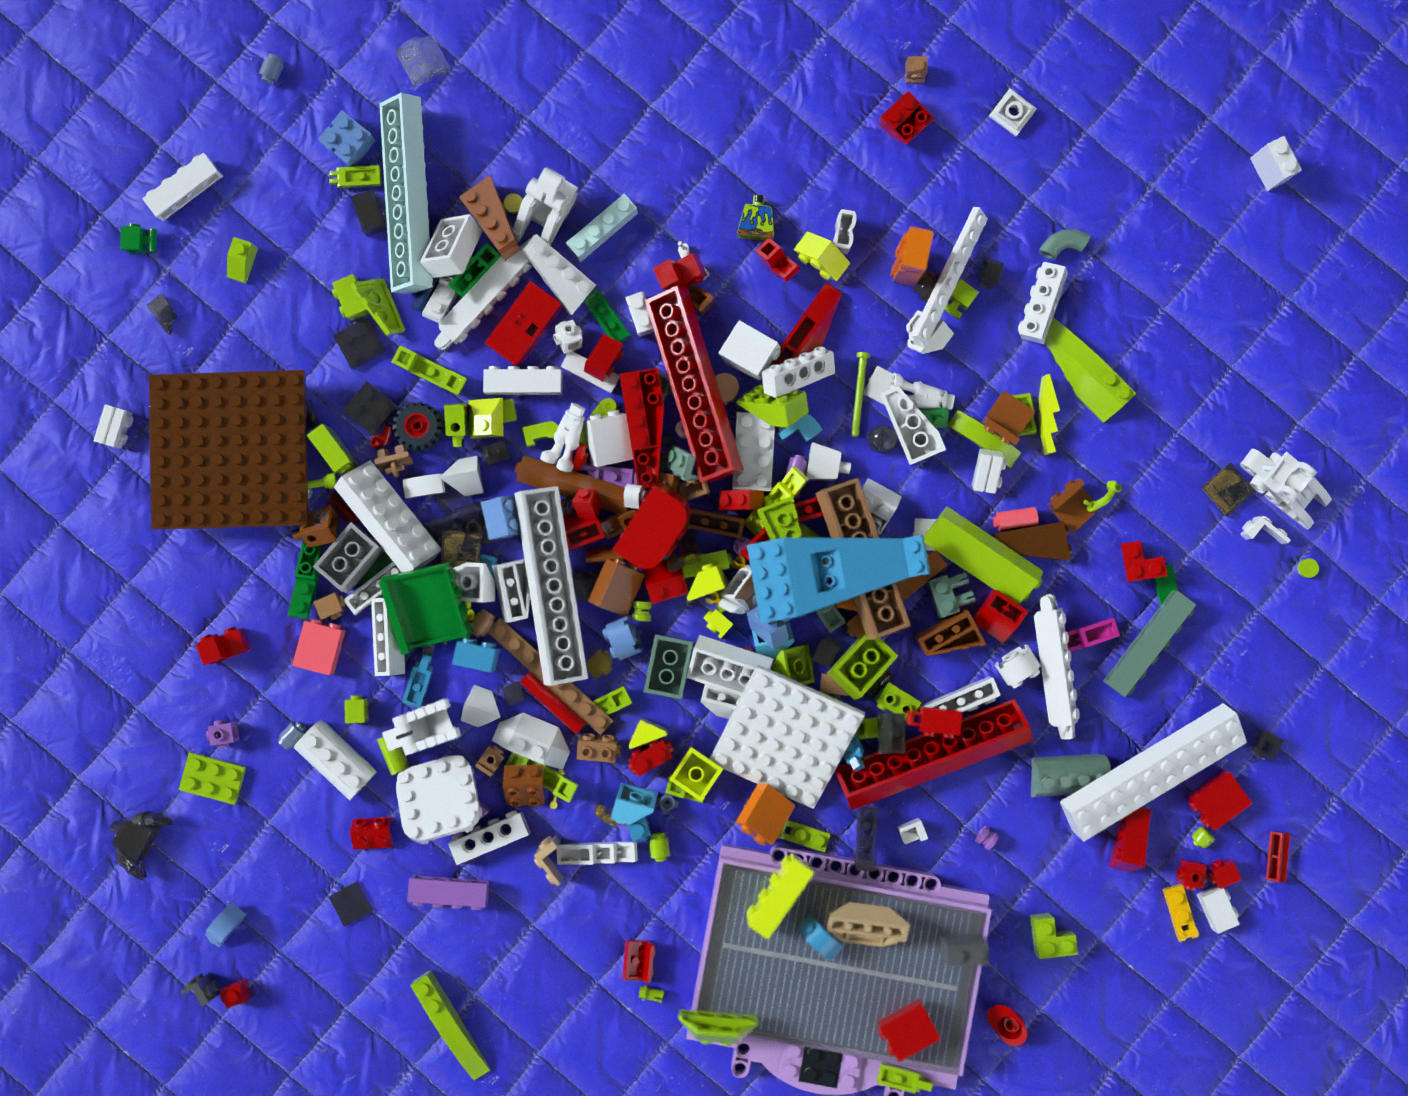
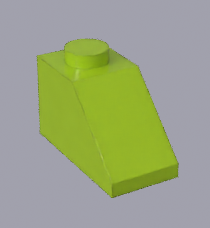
[227,237,258,284]

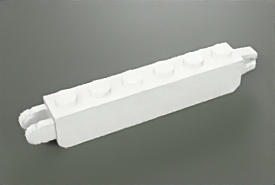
[434,238,533,351]
[1034,593,1080,739]

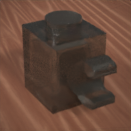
[480,440,511,467]

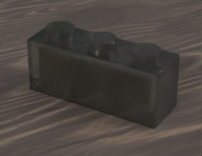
[855,807,879,871]

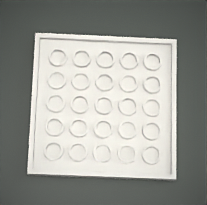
[709,664,865,809]

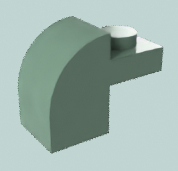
[814,604,846,633]

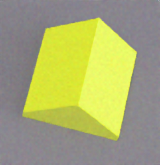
[629,717,668,749]

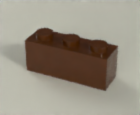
[685,506,745,538]

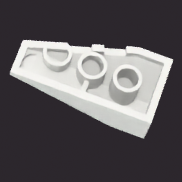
[880,386,946,465]
[454,563,495,602]

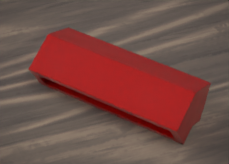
[1266,831,1290,882]

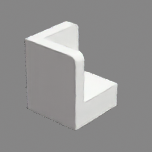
[897,818,928,844]

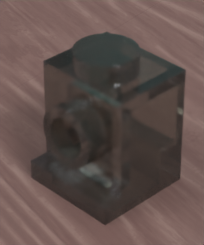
[978,258,1004,290]
[1250,730,1283,761]

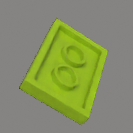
[179,752,247,805]

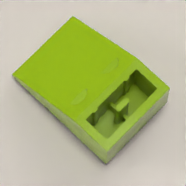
[736,385,809,428]

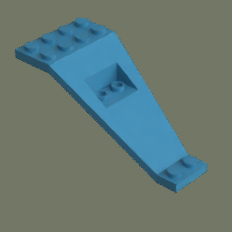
[747,535,930,623]

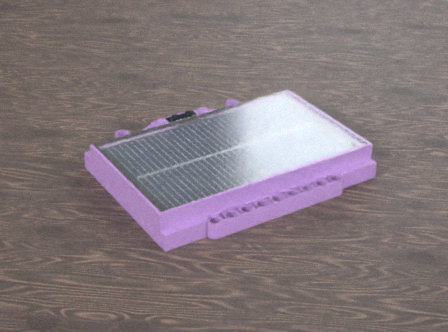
[686,843,992,1096]

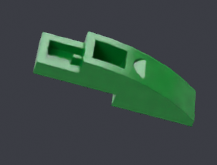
[288,540,323,620]

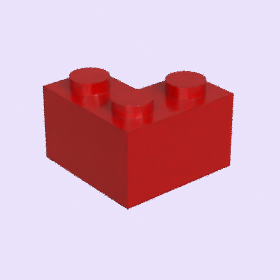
[653,253,708,290]
[1121,541,1167,582]
[195,626,252,666]

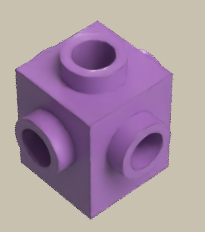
[206,719,239,748]

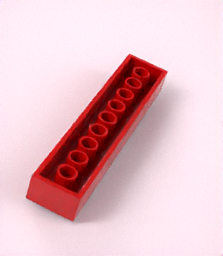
[645,286,744,483]
[835,699,1033,810]

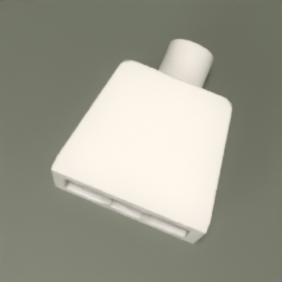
[806,443,851,481]

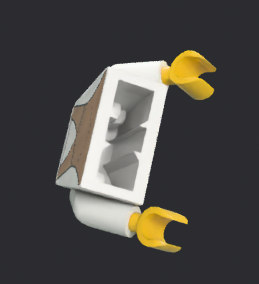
[705,556,757,615]

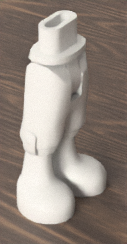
[890,373,955,410]
[540,403,585,472]

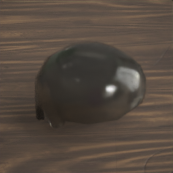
[867,425,898,454]

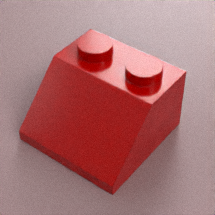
[642,556,689,604]

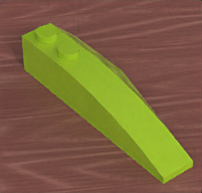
[1045,317,1136,423]

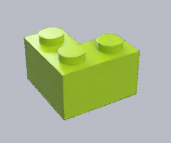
[1030,913,1078,959]

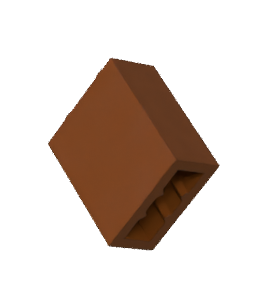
[588,558,645,617]

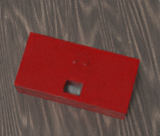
[485,281,563,367]

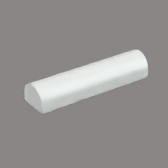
[344,562,402,615]

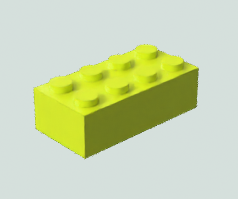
[746,853,814,939]

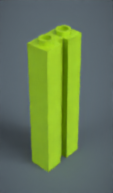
[924,506,1043,605]

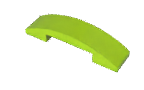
[391,345,467,396]
[948,410,1021,469]
[506,752,579,803]

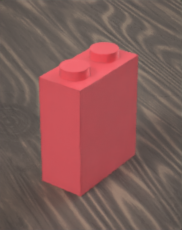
[292,618,346,675]

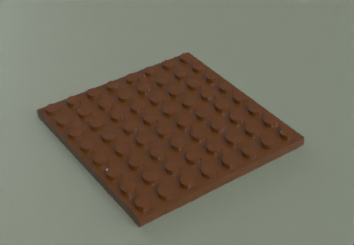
[149,370,309,530]

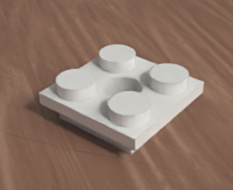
[989,89,1037,136]

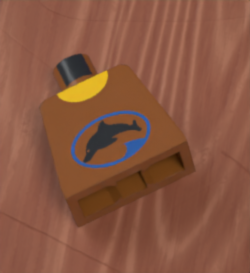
[292,504,340,547]

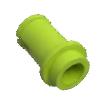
[638,985,664,1003]

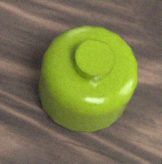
[1192,827,1215,849]

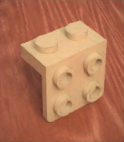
[534,835,563,887]

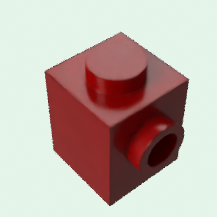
[572,489,602,519]
[1206,859,1242,889]
[220,978,252,1008]

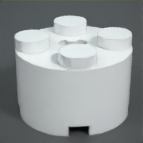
[995,645,1041,688]

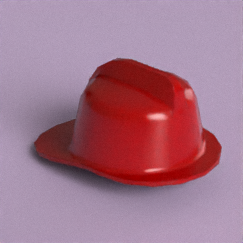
[987,1005,1027,1046]

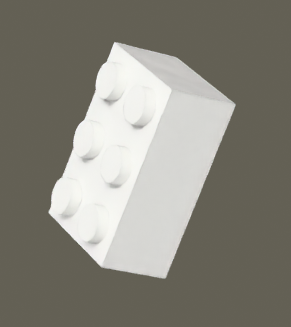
[420,214,483,278]

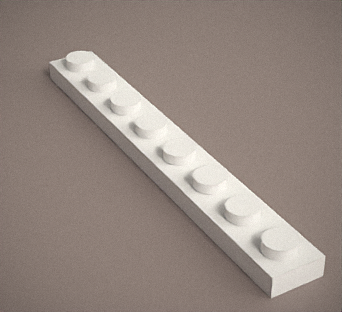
[911,207,988,347]

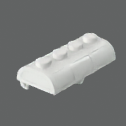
[294,720,377,801]

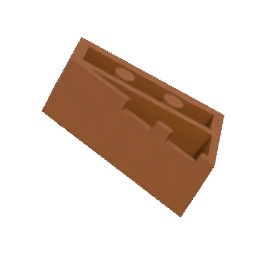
[913,608,986,656]

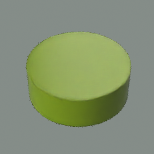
[1297,559,1319,578]

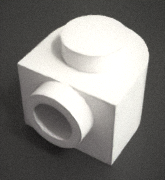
[624,484,647,509]

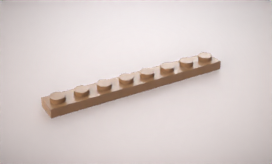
[488,618,614,735]

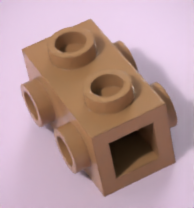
[577,733,622,763]

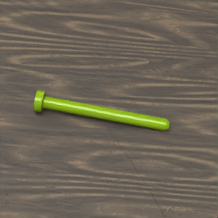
[851,352,870,437]

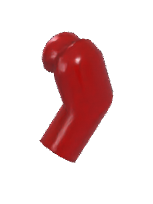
[370,424,393,448]

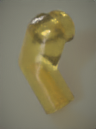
[594,804,617,826]

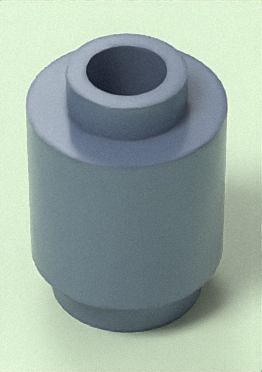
[259,53,283,85]
[278,721,306,750]

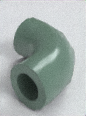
[1039,229,1091,260]

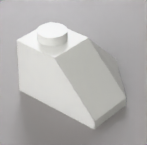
[906,310,954,354]

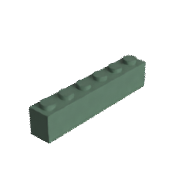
[1102,590,1196,697]

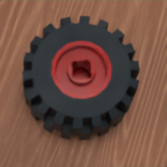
[393,402,444,452]

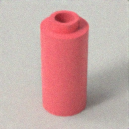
[993,507,1038,531]

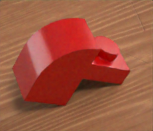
[756,238,800,282]

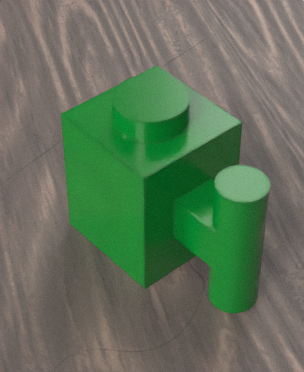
[120,223,157,254]

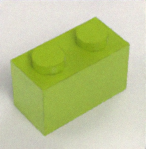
[332,274,370,321]

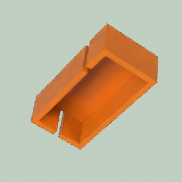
[890,227,934,287]

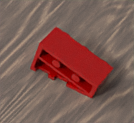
[1109,807,1151,873]

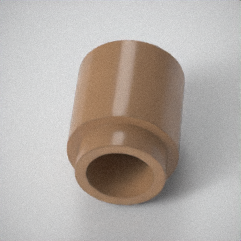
[471,609,495,638]

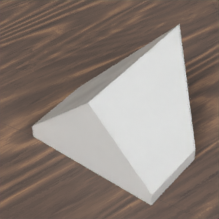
[439,456,484,497]
[461,685,500,727]

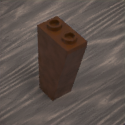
[992,522,1072,561]

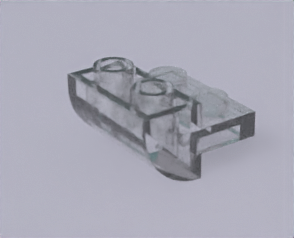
[396,35,450,87]

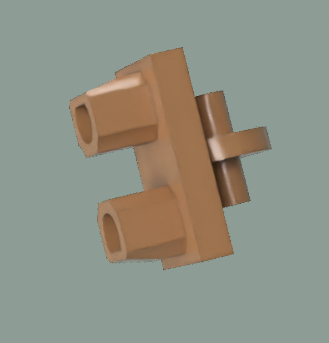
[374,445,413,478]

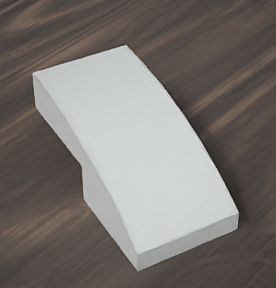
[403,473,445,499]

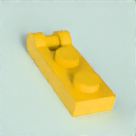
[1162,884,1199,942]

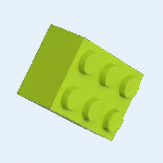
[827,633,898,700]

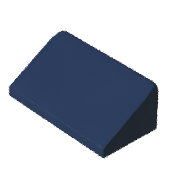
[411,277,439,313]

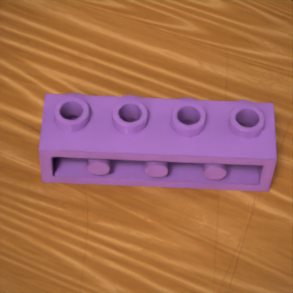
[407,875,490,910]

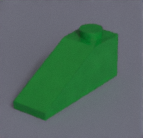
[448,243,501,298]

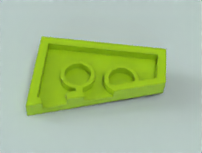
[350,278,405,336]

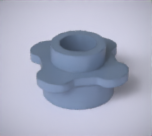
[656,793,679,814]

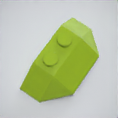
[678,1009,759,1046]

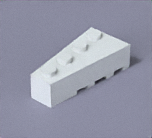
[522,234,596,315]

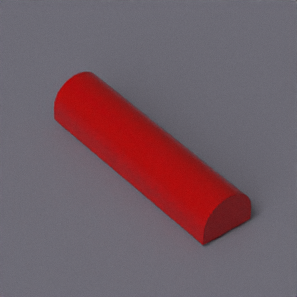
[520,671,586,734]

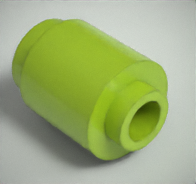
[649,832,670,862]

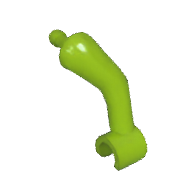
[1083,481,1122,512]

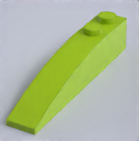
[410,970,491,1081]

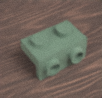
[666,445,699,482]

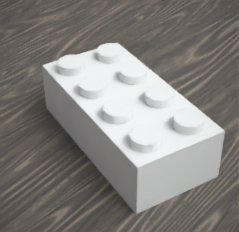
[732,412,775,493]
[686,635,773,696]

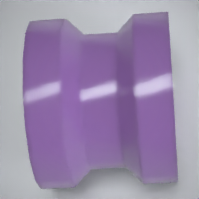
[733,537,750,556]
[975,826,999,851]

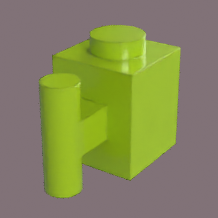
[944,279,979,320]

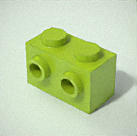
[875,680,921,722]

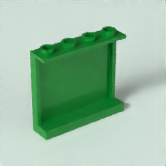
[378,562,473,655]

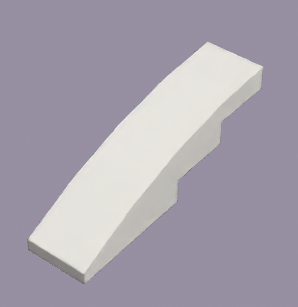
[557,841,638,865]

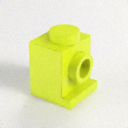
[703,609,733,639]

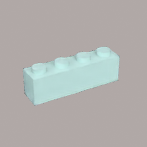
[566,193,638,262]

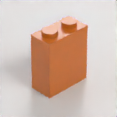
[735,783,796,846]

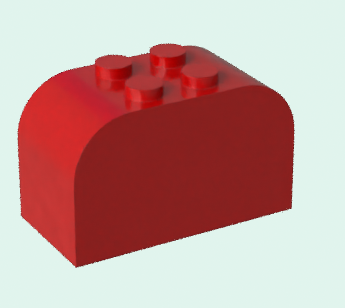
[612,481,691,569]

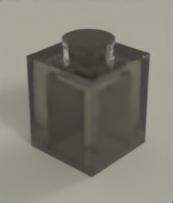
[811,637,839,668]

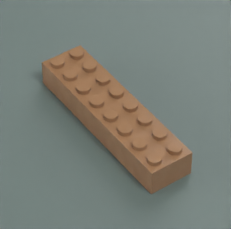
[816,478,911,640]

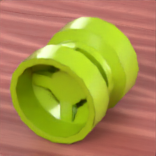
[632,601,652,621]

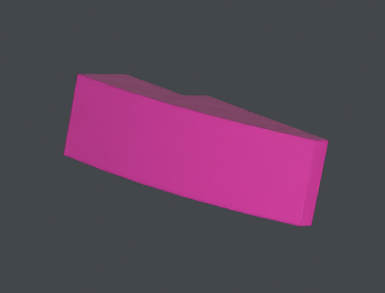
[1066,618,1120,652]

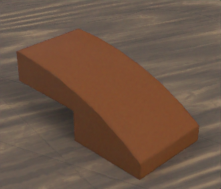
[600,510,636,539]

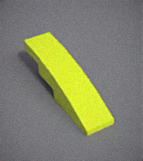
[1038,374,1060,455]
[744,466,809,535]

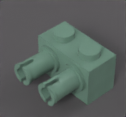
[926,572,976,618]

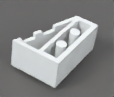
[492,559,530,622]

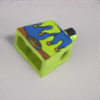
[737,195,774,241]
[444,404,469,447]

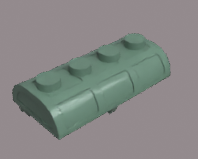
[1031,753,1111,798]

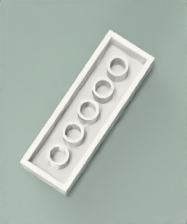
[334,460,442,572]

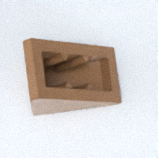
[677,479,710,501]

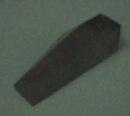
[422,498,499,545]

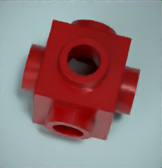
[1176,859,1207,891]

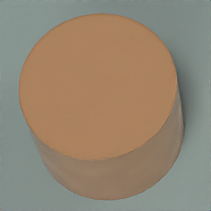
[715,373,739,405]

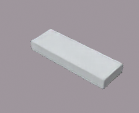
[561,351,620,394]

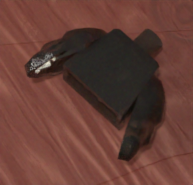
[109,810,172,880]

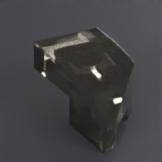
[147,293,177,335]

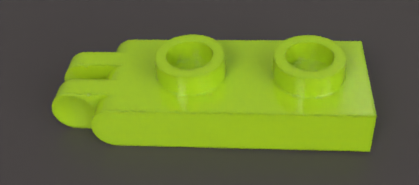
[329,165,382,188]

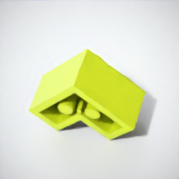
[794,232,850,281]

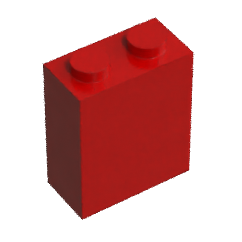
[1186,770,1253,831]
[877,999,941,1062]

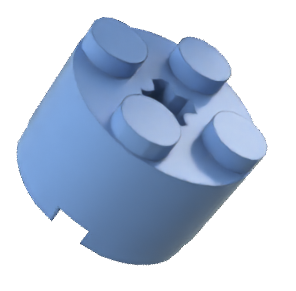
[602,616,643,660]

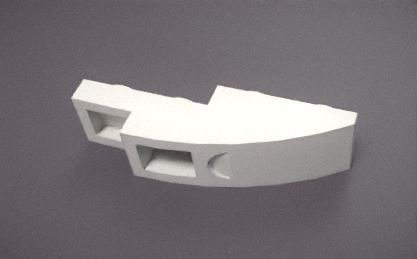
[422,256,473,323]

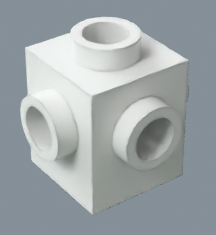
[553,320,583,354]

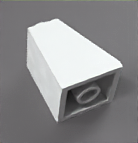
[719,321,781,380]

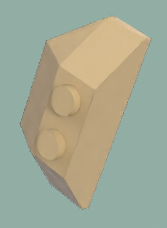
[827,902,910,947]

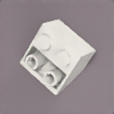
[862,478,902,535]

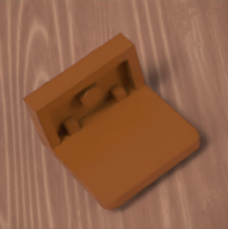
[982,391,1035,445]
[1046,478,1099,532]
[503,765,545,807]

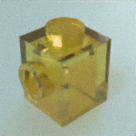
[586,649,614,680]

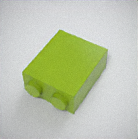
[307,424,359,475]

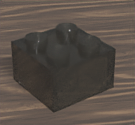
[342,381,401,437]

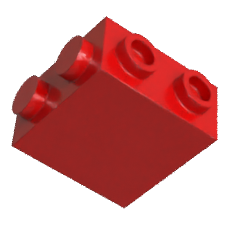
[628,737,674,777]

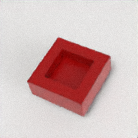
[573,443,589,471]

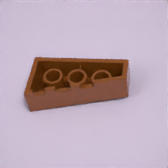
[459,175,521,261]

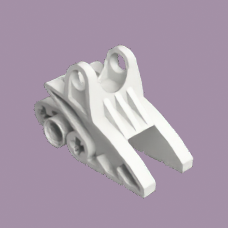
[513,167,578,246]
[1240,449,1332,530]
[382,698,461,756]

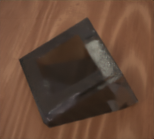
[501,681,526,706]

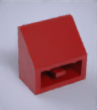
[878,91,934,145]
[562,509,606,551]
[973,590,1028,643]

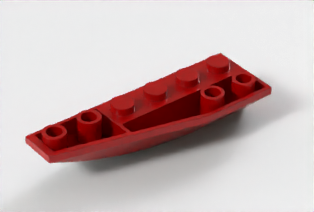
[770,282,842,390]
[620,368,664,488]

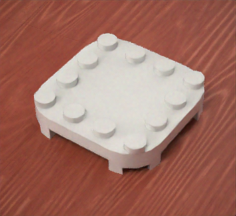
[396,755,482,844]

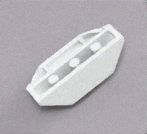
[701,684,741,719]
[492,713,570,770]

